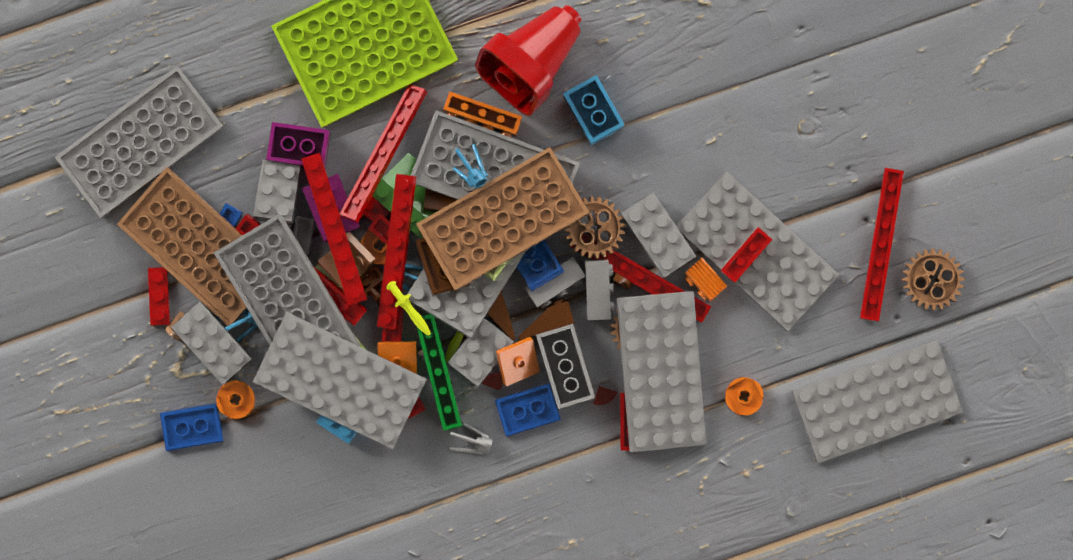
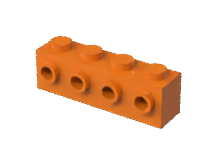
[443,91,522,137]

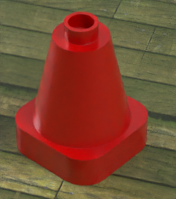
[475,5,582,116]

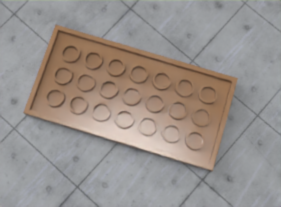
[416,147,589,291]
[117,167,247,326]

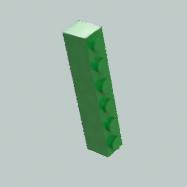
[417,314,462,431]

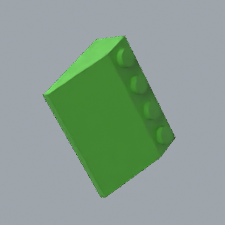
[373,152,436,239]

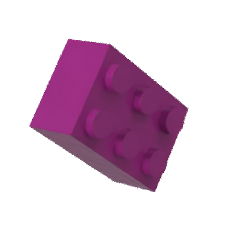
[266,122,331,168]
[302,174,361,243]

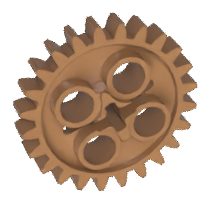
[563,196,625,259]
[901,248,965,311]

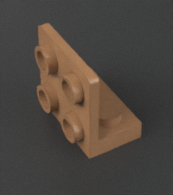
[317,232,375,289]

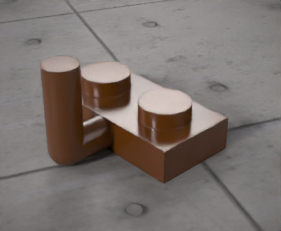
[359,265,383,307]

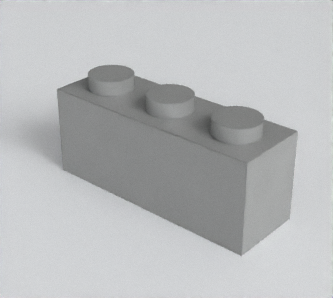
[525,257,585,309]
[585,259,614,320]

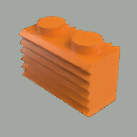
[684,258,727,302]

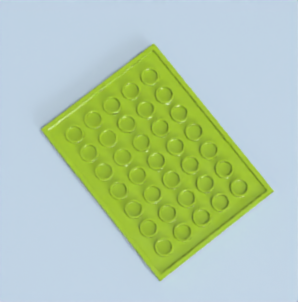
[271,0,459,128]

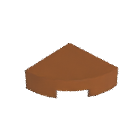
[613,273,632,290]

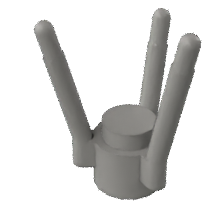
[449,422,493,455]

